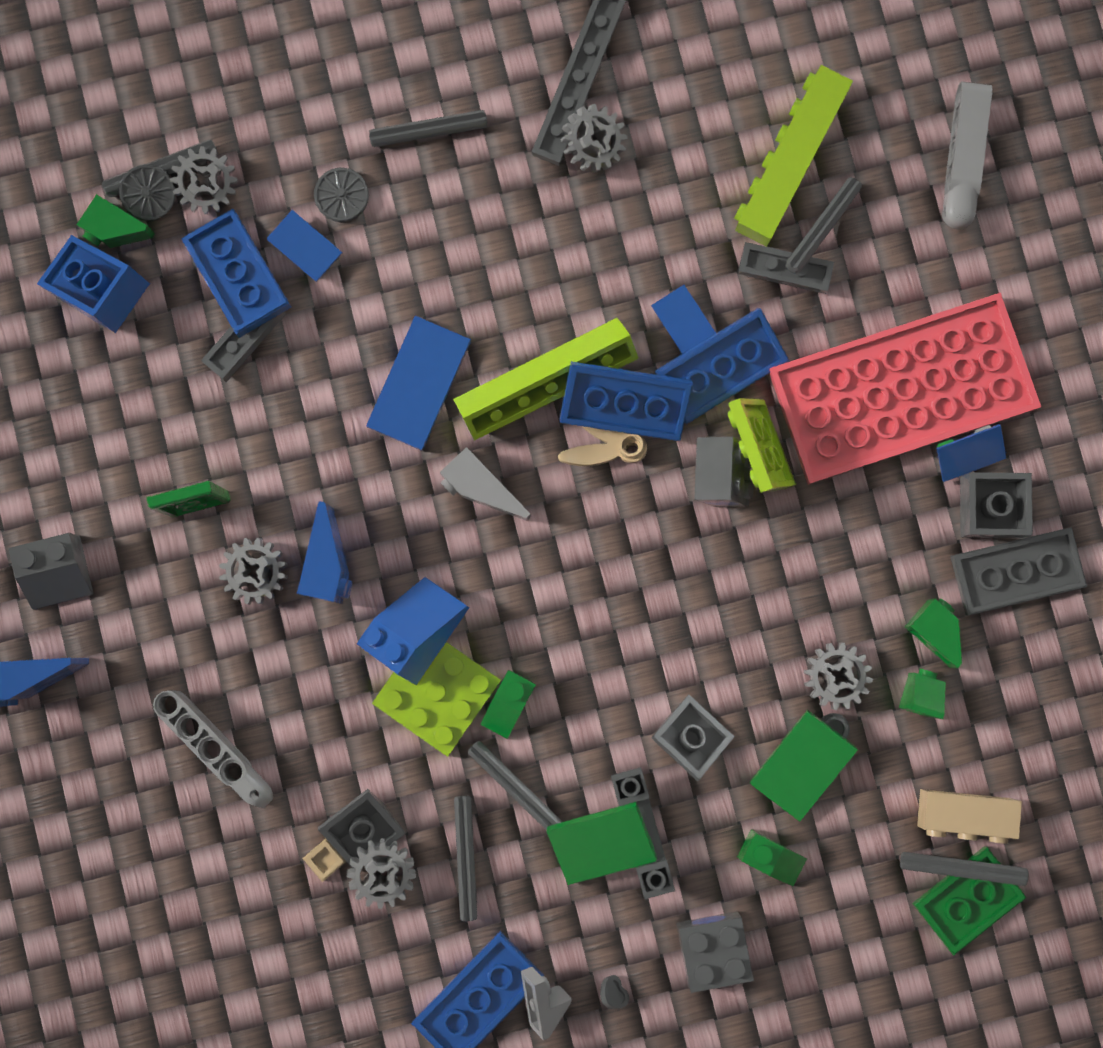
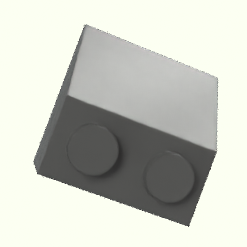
[8,533,94,610]

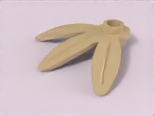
[558,426,647,466]

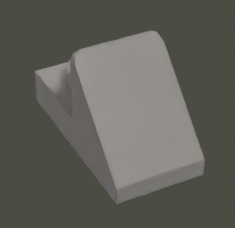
[521,967,572,1040]

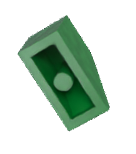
[76,194,155,248]
[904,599,962,668]
[899,669,946,719]
[480,670,536,739]
[737,829,807,886]

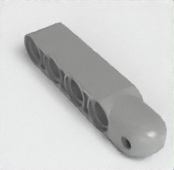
[942,81,992,230]
[153,690,273,808]

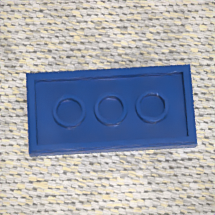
[181,208,291,338]
[655,308,789,424]
[366,316,471,451]
[559,361,693,441]
[411,931,545,1048]

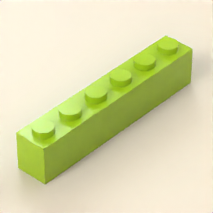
[734,65,853,247]
[453,318,639,441]

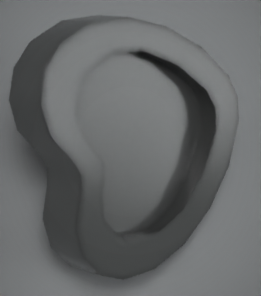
[600,975,629,1010]

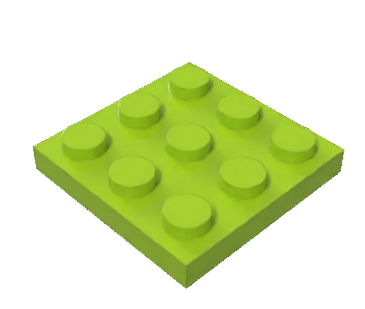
[728,398,796,493]
[372,642,501,757]

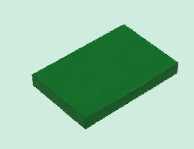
[146,481,231,518]
[750,710,858,822]
[546,802,657,885]
[912,846,1027,956]

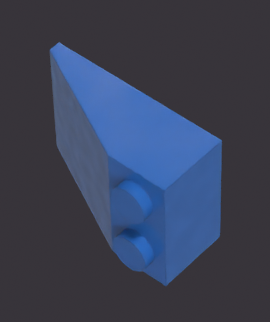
[37,235,150,333]
[297,501,352,604]
[357,577,470,685]
[0,658,89,707]

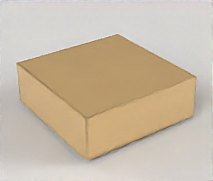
[302,838,346,882]

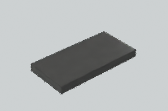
[950,527,1088,616]

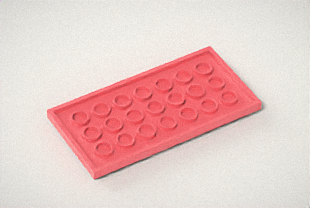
[769,293,1041,485]

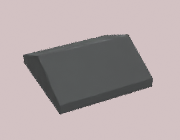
[651,695,735,781]
[318,789,406,868]

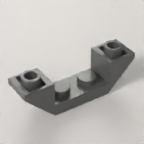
[611,767,675,899]

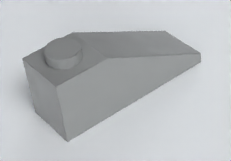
[440,447,531,521]

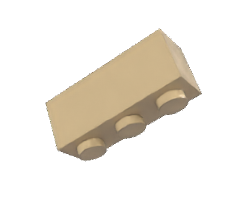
[917,789,1022,844]

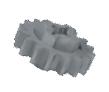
[561,104,627,173]
[170,146,238,214]
[219,538,288,605]
[803,642,873,710]
[347,838,416,909]

